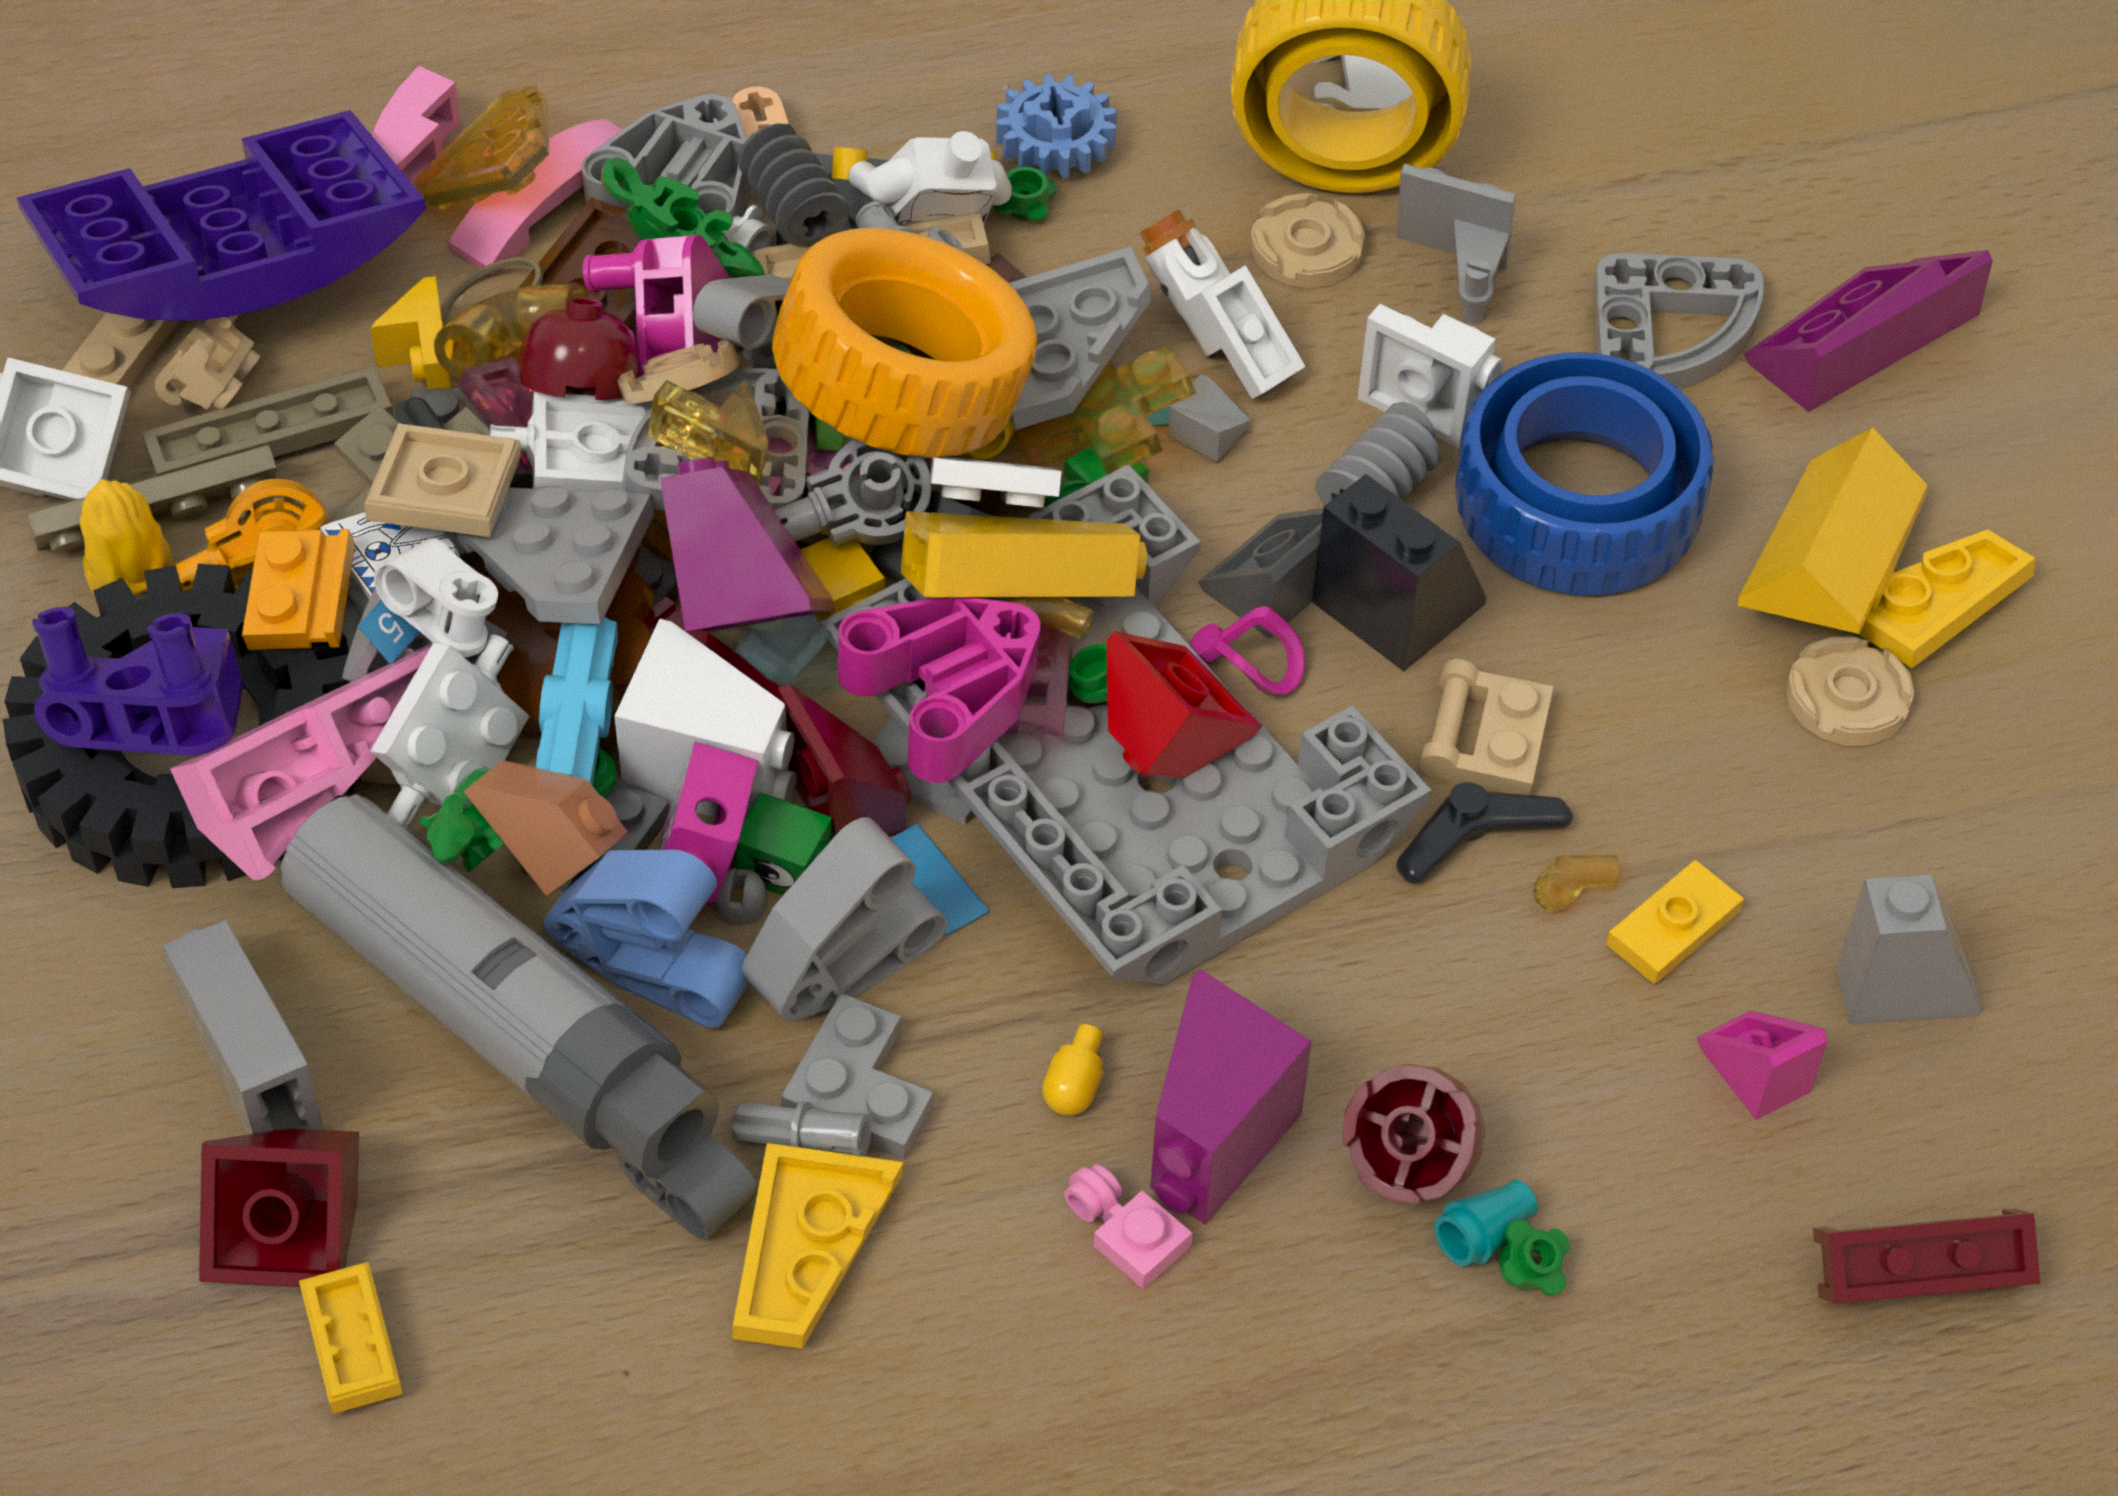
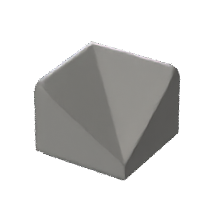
[1168,374,1251,462]

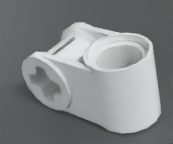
[374,538,498,657]

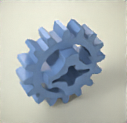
[996,74,1117,178]

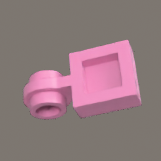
[1064,1164,1193,1290]

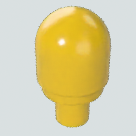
[1042,1024,1104,1116]

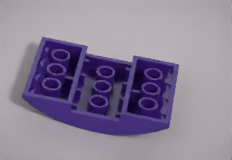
[17,110,426,321]

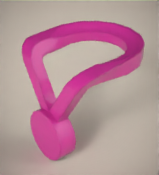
[1189,606,1305,695]

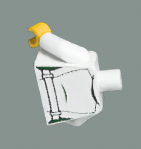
[831,131,1012,226]

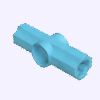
[536,617,618,786]

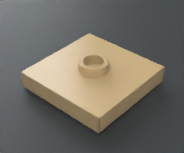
[364,424,521,537]

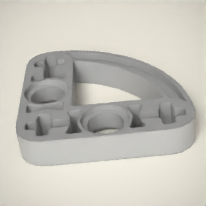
[1593,253,1764,389]
[622,368,809,511]

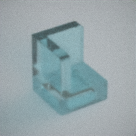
[734,614,833,686]

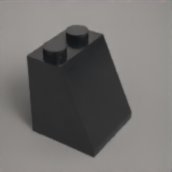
[1312,474,1486,672]

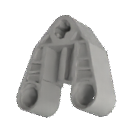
[582,93,751,217]
[693,274,790,447]
[742,817,947,1022]

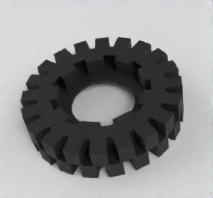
[3,564,358,888]

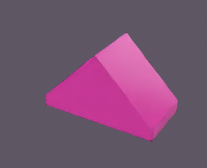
[1697,1010,1828,1120]

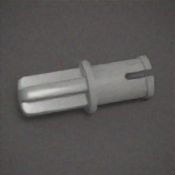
[732,1101,872,1157]

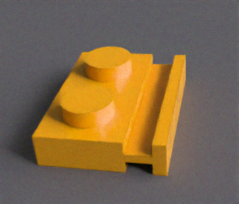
[242,529,355,650]

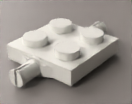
[489,392,701,492]
[370,634,530,830]

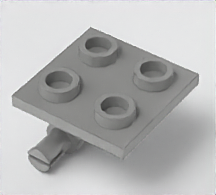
[1397,163,1516,324]

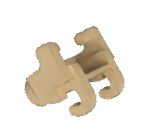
[155,315,260,410]

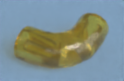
[434,282,589,380]

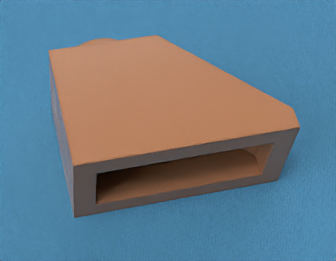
[463,760,628,896]

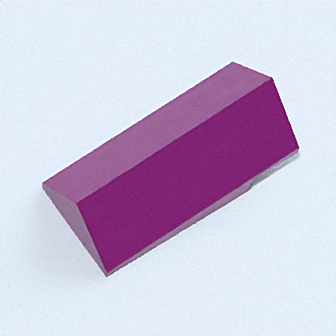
[1744,250,1993,412]

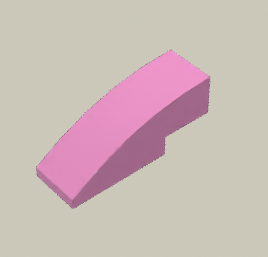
[371,66,461,191]

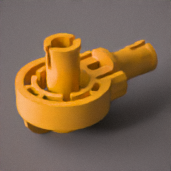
[173,479,330,590]

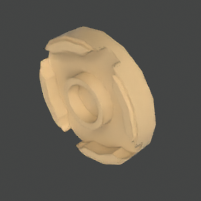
[1250,193,1365,289]
[617,340,740,404]
[1785,636,1914,746]

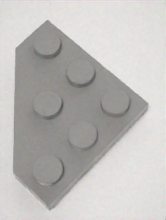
[1009,246,1151,430]
[456,486,654,625]

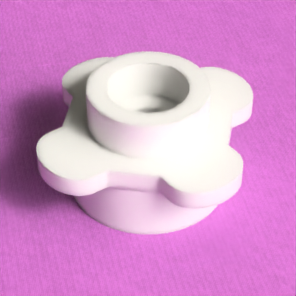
[724,205,773,257]

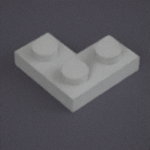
[781,993,934,1160]

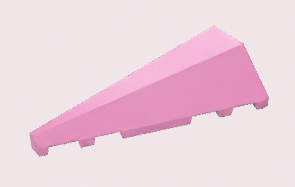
[170,643,466,881]

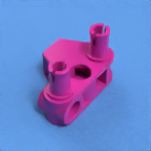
[583,235,730,403]

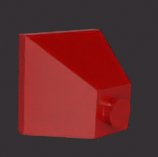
[1106,631,1262,779]

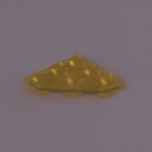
[411,84,549,210]

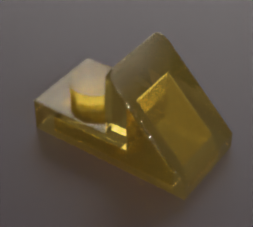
[648,380,769,487]

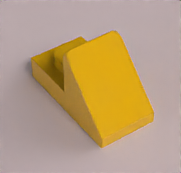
[370,276,451,389]

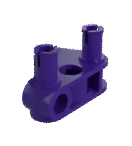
[32,607,244,755]

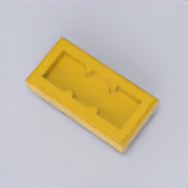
[1606,860,1744,985]
[299,1262,403,1414]

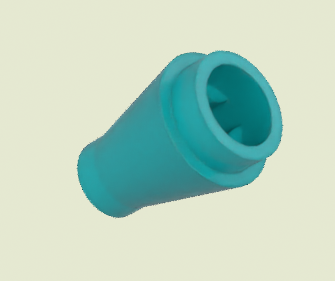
[1434,1179,1538,1266]

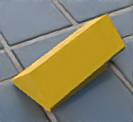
[1738,427,1928,634]

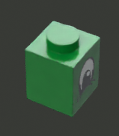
[734,792,833,895]

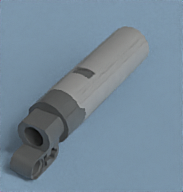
[280,794,758,1240]

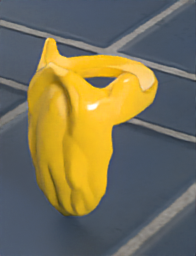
[79,479,174,596]

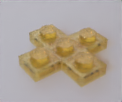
[1013,344,1196,475]

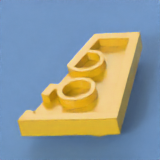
[1858,529,2036,668]
[732,1143,904,1349]

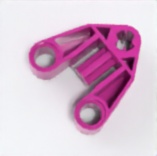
[837,597,1040,783]

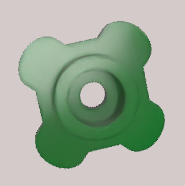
[994,166,1057,221]
[1499,1219,1570,1296]

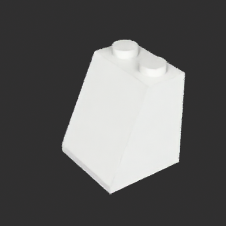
[614,619,797,823]

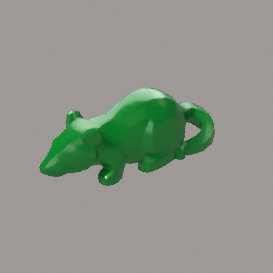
[601,157,765,278]
[419,768,505,872]

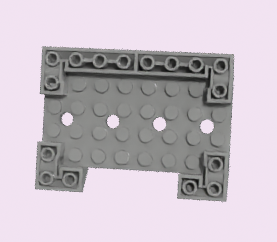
[820,464,1432,985]

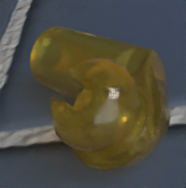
[1004,597,1094,639]

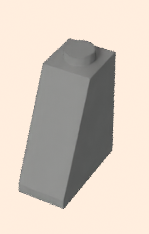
[1836,874,1982,1024]

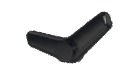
[1396,782,1573,883]

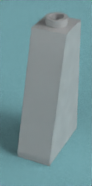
[162,920,324,1135]

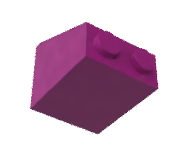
[660,458,835,631]
[1150,969,1312,1225]

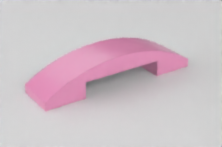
[448,119,623,276]

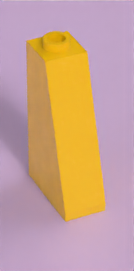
[901,511,1147,597]

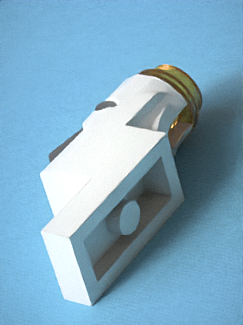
[1139,209,1306,399]

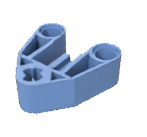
[543,850,750,1029]

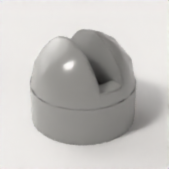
[715,868,767,925]

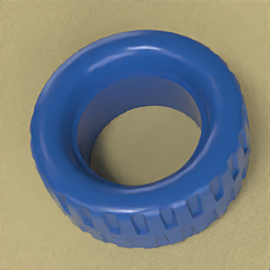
[1455,352,1714,596]

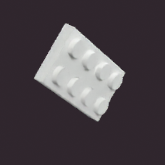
[929,457,1061,507]

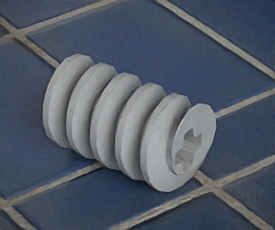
[1315,402,1441,505]

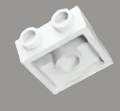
[1357,303,1503,449]
[0,357,131,501]

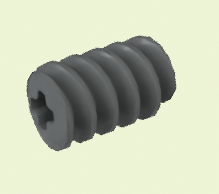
[739,123,849,247]

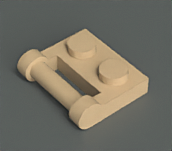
[1419,659,1554,795]

